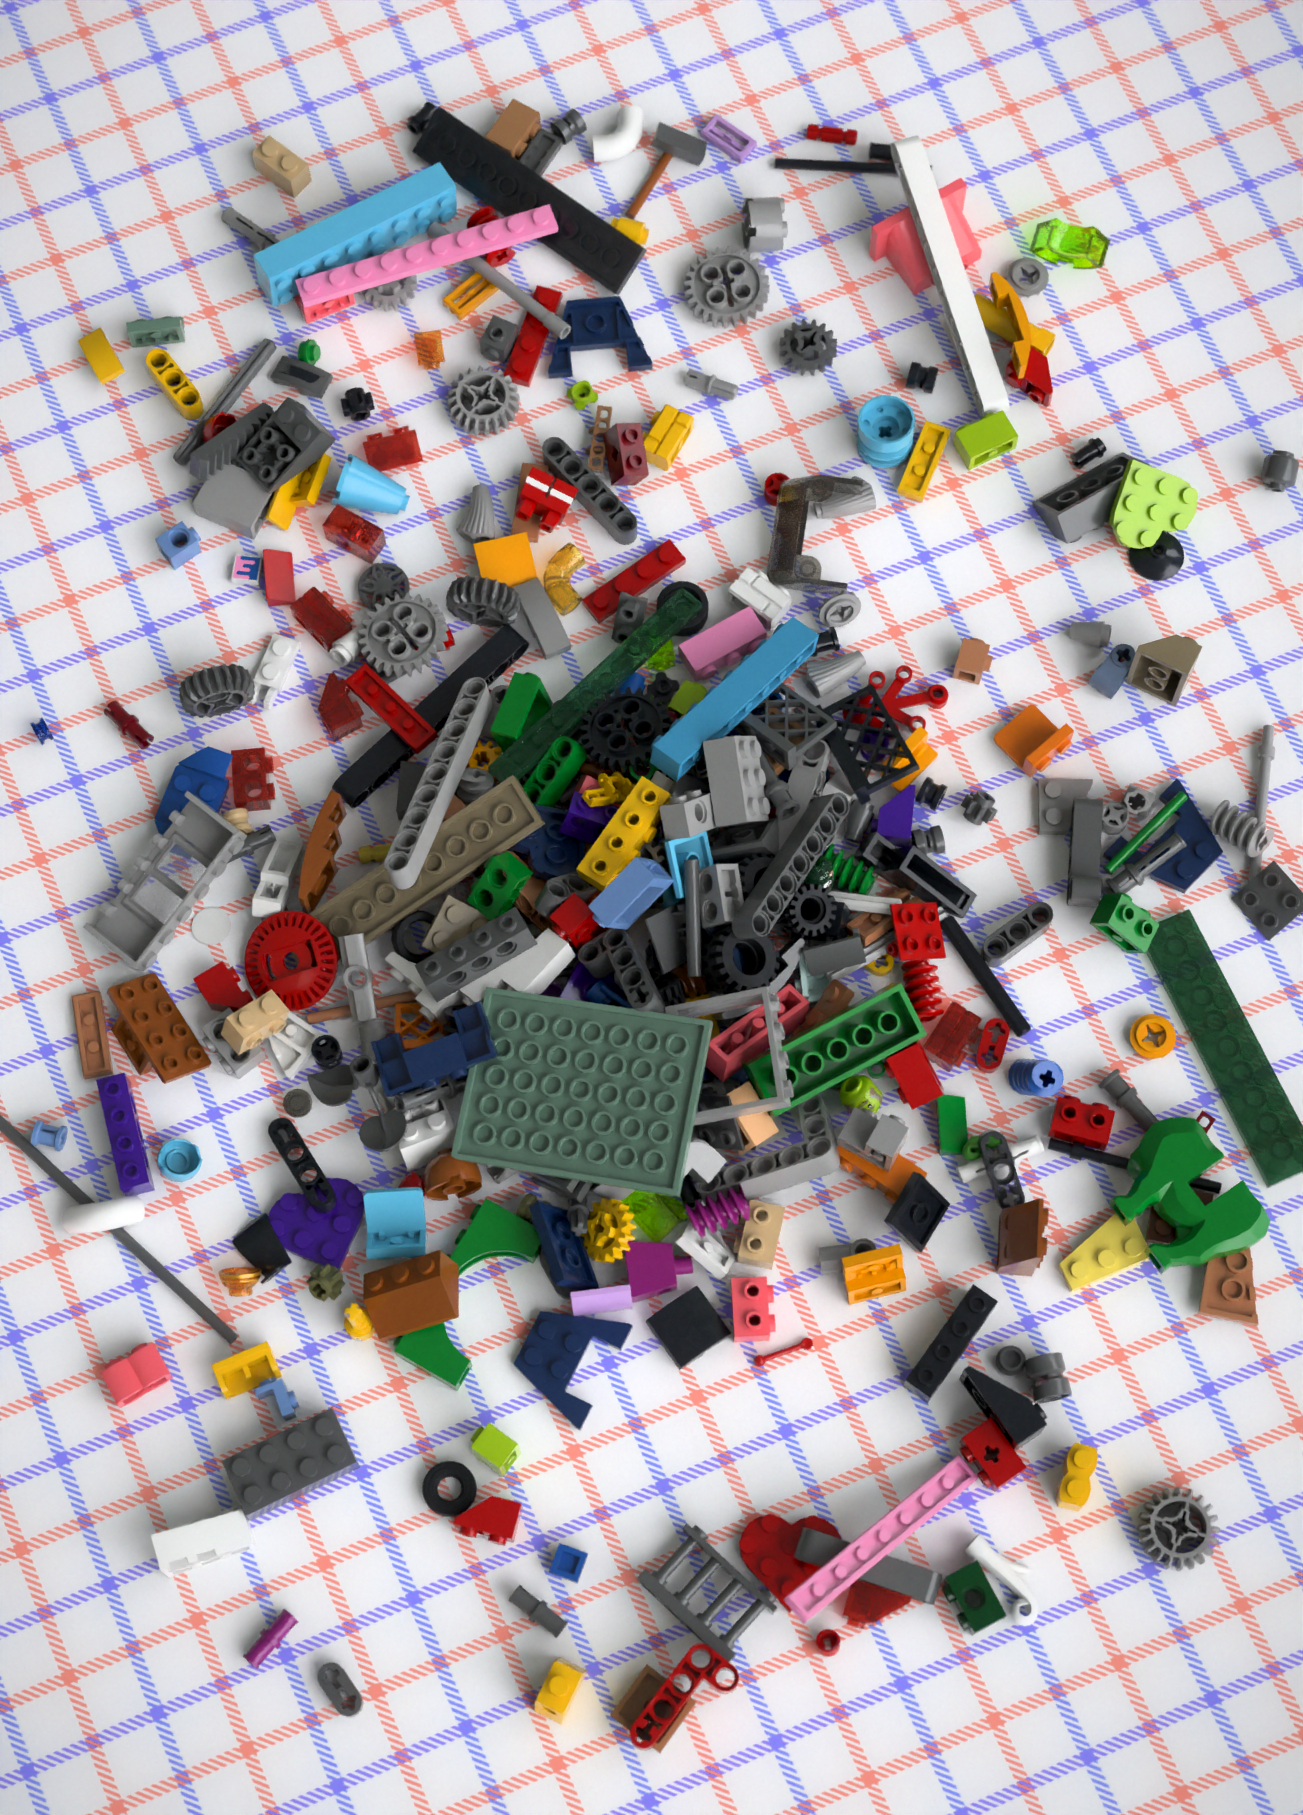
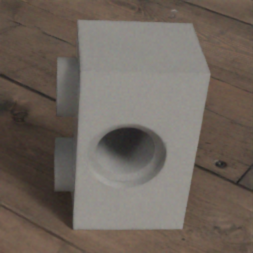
[659,789,716,840]

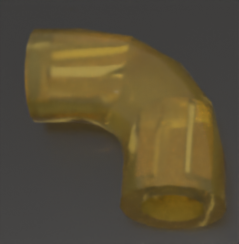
[543,543,585,616]

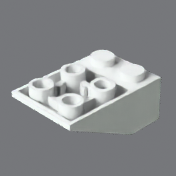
[377,1088,456,1172]

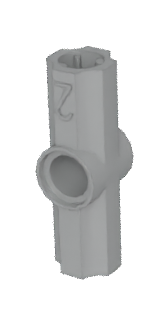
[338,933,378,1022]

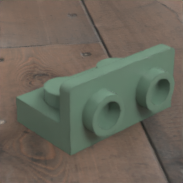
[126,316,185,348]

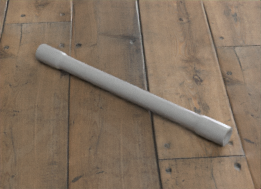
[427,222,571,339]

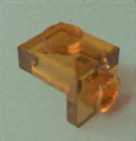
[414,330,445,370]

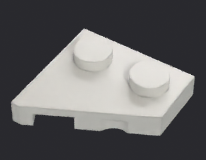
[266,1011,323,1081]
[675,1208,735,1280]

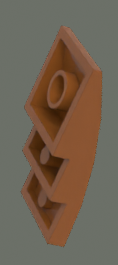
[298,790,347,914]

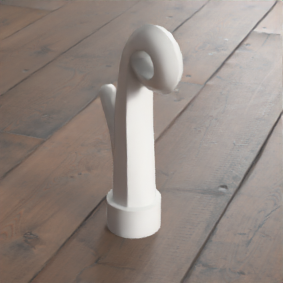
[963,1534,1039,1626]

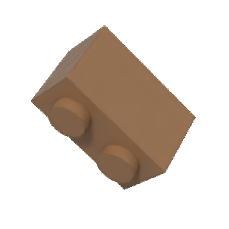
[485,98,542,159]

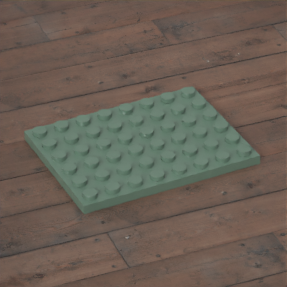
[451,987,713,1197]

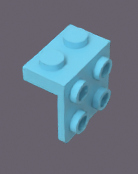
[364,1187,427,1260]

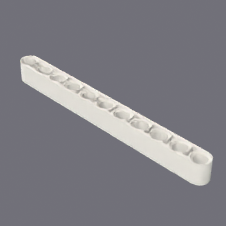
[890,135,1009,417]

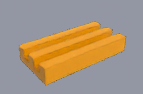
[442,272,499,321]

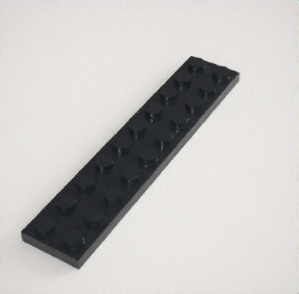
[412,106,647,295]

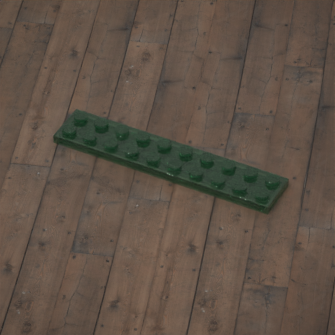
[1146,909,1303,1188]

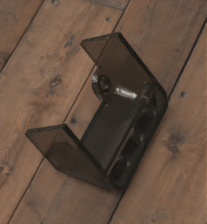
[767,475,863,595]

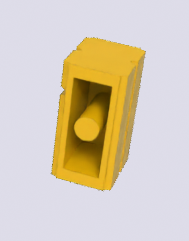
[642,404,694,471]

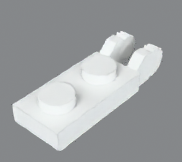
[248,633,300,710]

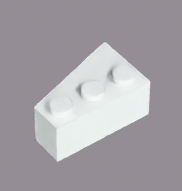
[150,1507,257,1578]

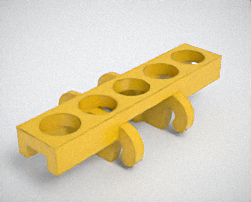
[582,772,636,807]

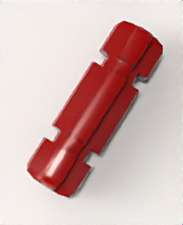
[806,124,858,145]

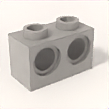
[699,863,744,928]
[201,1008,267,1079]

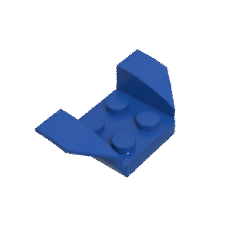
[154,746,233,860]

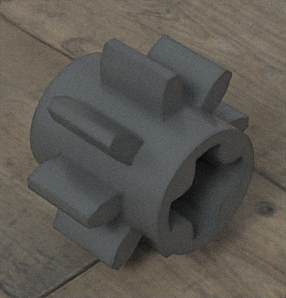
[961,790,998,825]

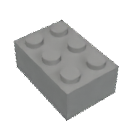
[703,736,770,827]

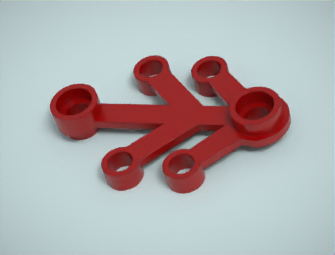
[842,665,949,740]

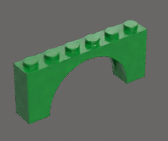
[393,1199,541,1391]

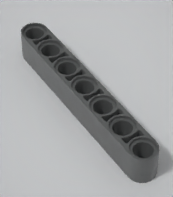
[732,792,849,940]

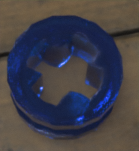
[30,717,54,745]

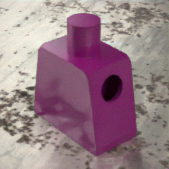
[625,1242,693,1303]

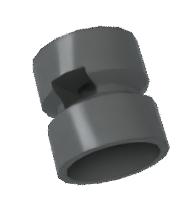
[1024,1352,1072,1404]

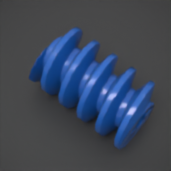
[1008,1058,1064,1097]

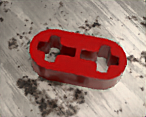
[975,1018,1010,1073]

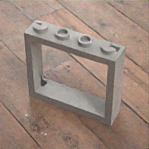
[665,986,794,1125]

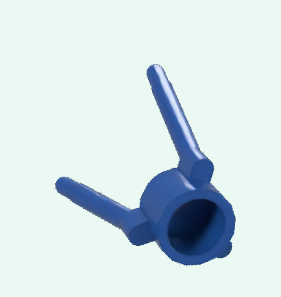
[586,980,634,1009]

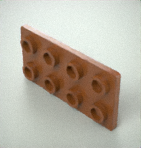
[107,973,211,1084]

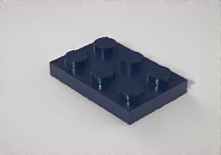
[529,1201,599,1291]

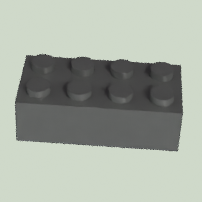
[222,1408,360,1521]

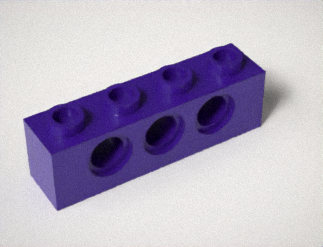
[96,1072,155,1196]

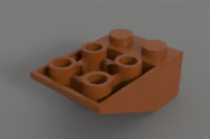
[996,1198,1049,1277]

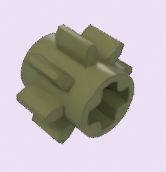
[306,1263,345,1302]

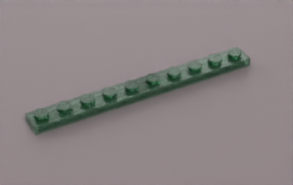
[488,588,702,782]

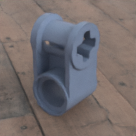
[1088,644,1136,699]

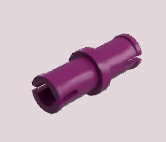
[243,1609,298,1669]

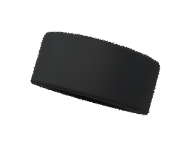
[656,581,709,637]
[391,910,435,964]

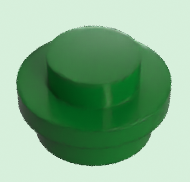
[298,339,321,365]

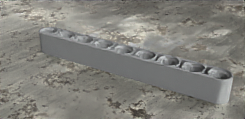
[384,677,493,890]

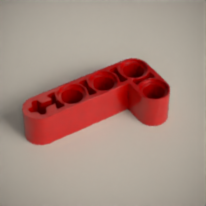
[629,1644,739,1751]

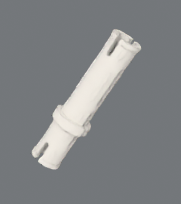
[956,1134,1044,1184]

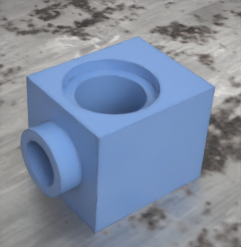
[155,521,201,570]

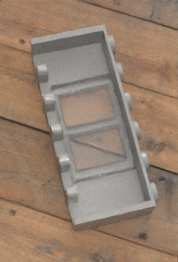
[83,791,248,971]

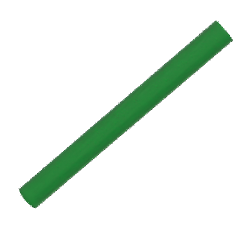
[1103,791,1188,875]

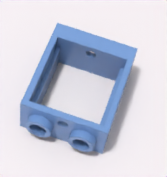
[588,857,674,930]

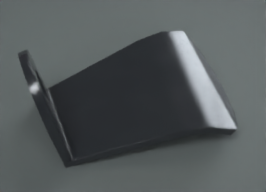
[232,1213,292,1285]

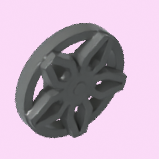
[358,563,410,611]

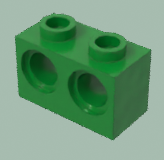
[467,851,533,921]

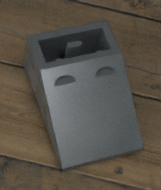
[235,397,336,494]

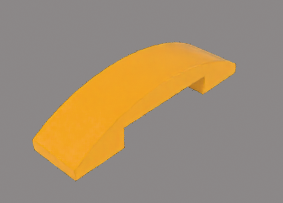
[988,272,1031,379]

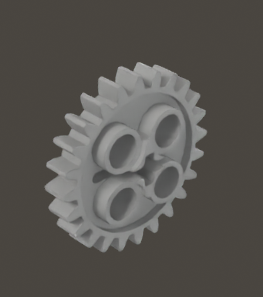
[684,246,770,329]
[358,593,449,678]

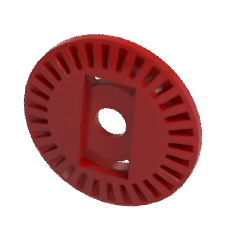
[244,911,338,1011]

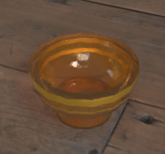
[218,1267,261,1297]

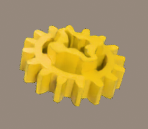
[581,1198,636,1263]

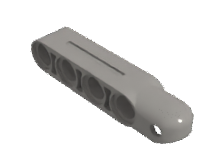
[776,740,831,850]

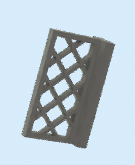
[732,683,837,770]

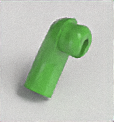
[962,1135,999,1161]

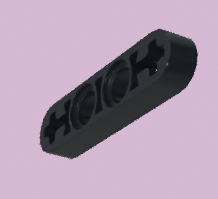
[268,1118,337,1213]

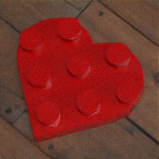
[739,1514,841,1613]

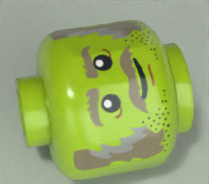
[839,1075,883,1113]

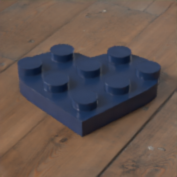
[507,804,585,881]

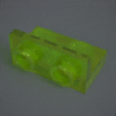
[622,1190,688,1243]

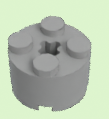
[741,197,788,252]

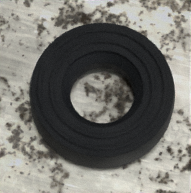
[422,1461,477,1517]

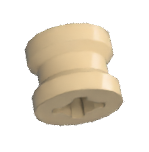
[222,808,254,835]

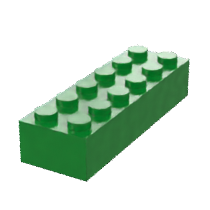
[742,983,927,1117]

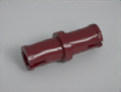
[104,701,154,750]

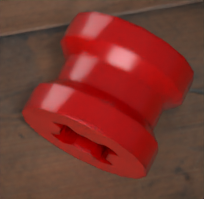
[764,473,792,507]

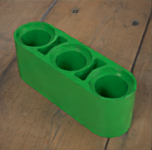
[522,736,587,808]

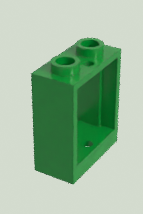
[490,672,553,760]

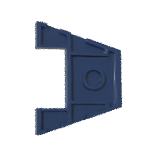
[548,296,653,379]
[1103,779,1223,893]
[513,1311,633,1431]

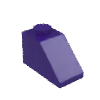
[871,785,916,847]

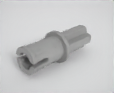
[684,369,739,400]

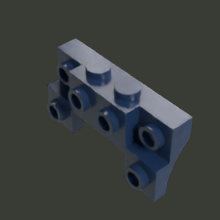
[371,1001,499,1097]

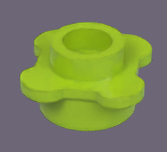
[566,381,598,410]

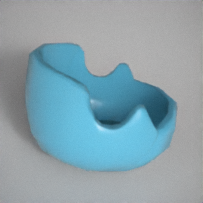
[157,1138,203,1182]

